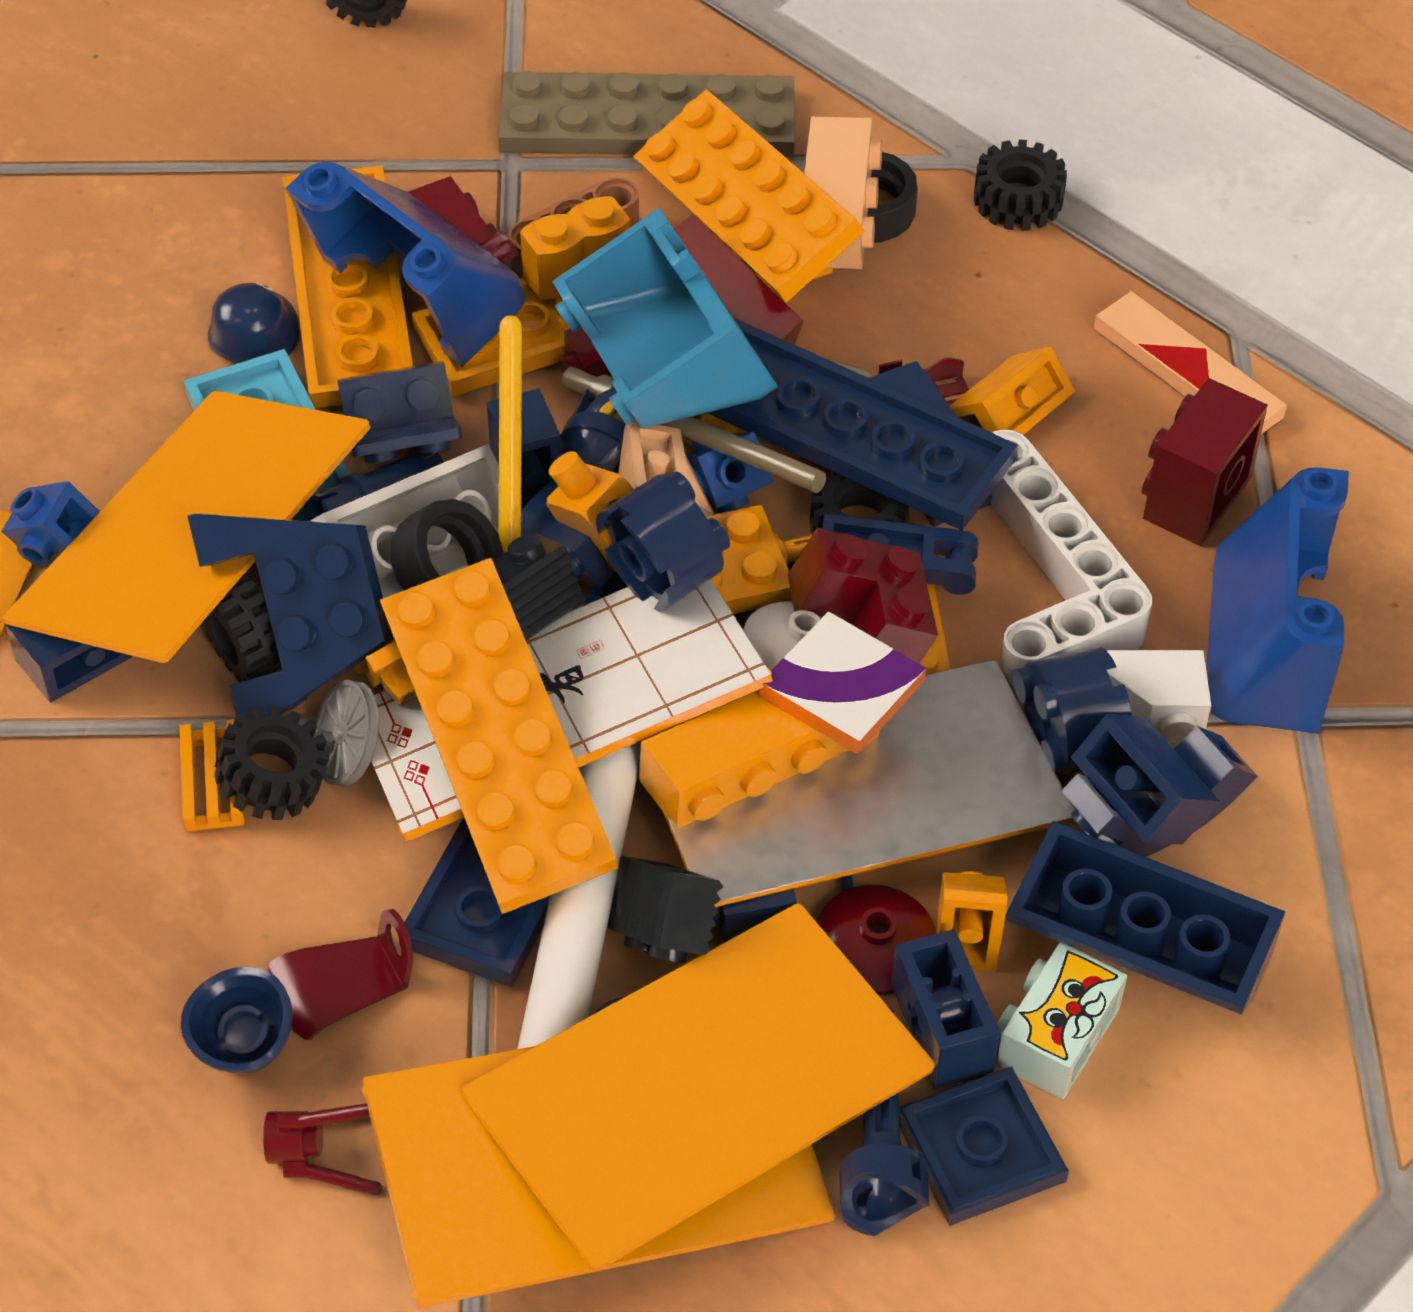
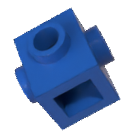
[686,432,774,513]
[1,481,100,566]

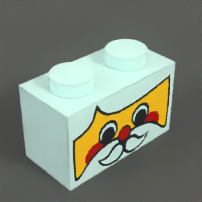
[996,942,1127,1101]

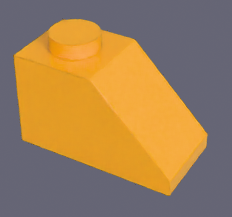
[937,871,1008,973]

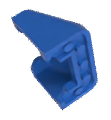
[285,162,525,367]
[1206,468,1349,734]

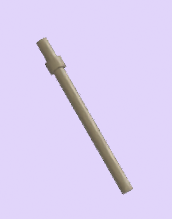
[562,367,826,493]

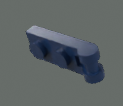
[822,513,979,595]

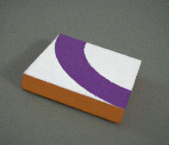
[758,611,927,754]

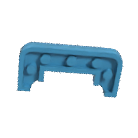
[552,208,778,429]

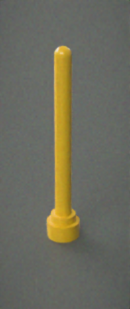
[498,315,522,552]

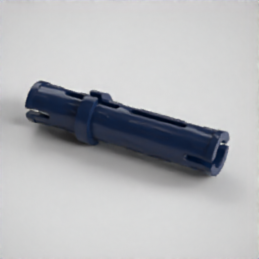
[304,451,444,521]

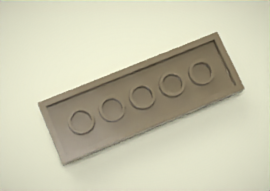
[498,71,795,157]

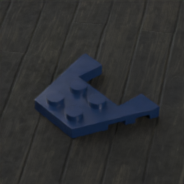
[187,514,393,717]

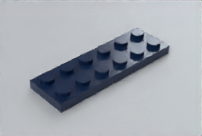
[708,318,1018,531]

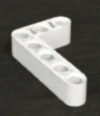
[991,430,1152,693]

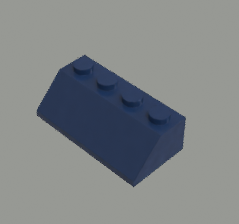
[1005,821,1286,1015]

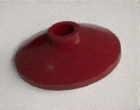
[817,885,937,995]

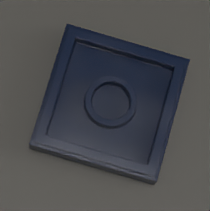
[899,1066,1069,1226]

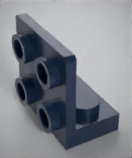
[337,361,462,463]

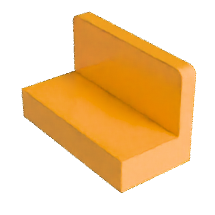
[950,346,1076,435]

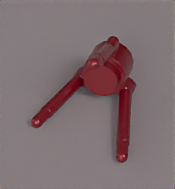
[263,1103,382,1195]

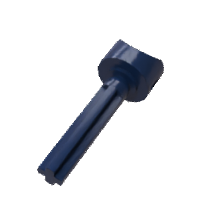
[839,1006,930,1236]

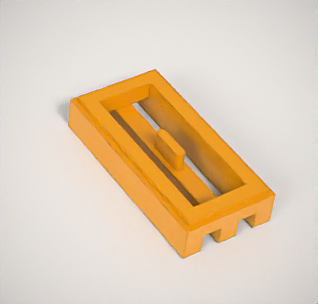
[179,719,245,832]

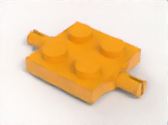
[706,504,813,614]

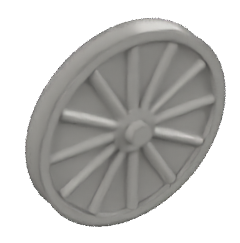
[314,679,379,786]

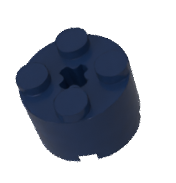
[596,471,730,611]
[1012,645,1132,776]

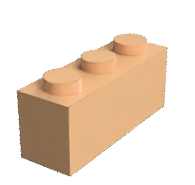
[804,117,882,269]

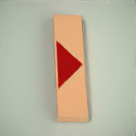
[1094,291,1287,434]

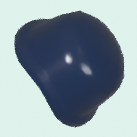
[208,283,299,363]
[181,967,293,1073]

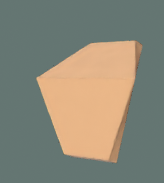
[618,420,715,516]

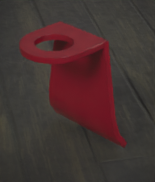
[267,909,413,1040]

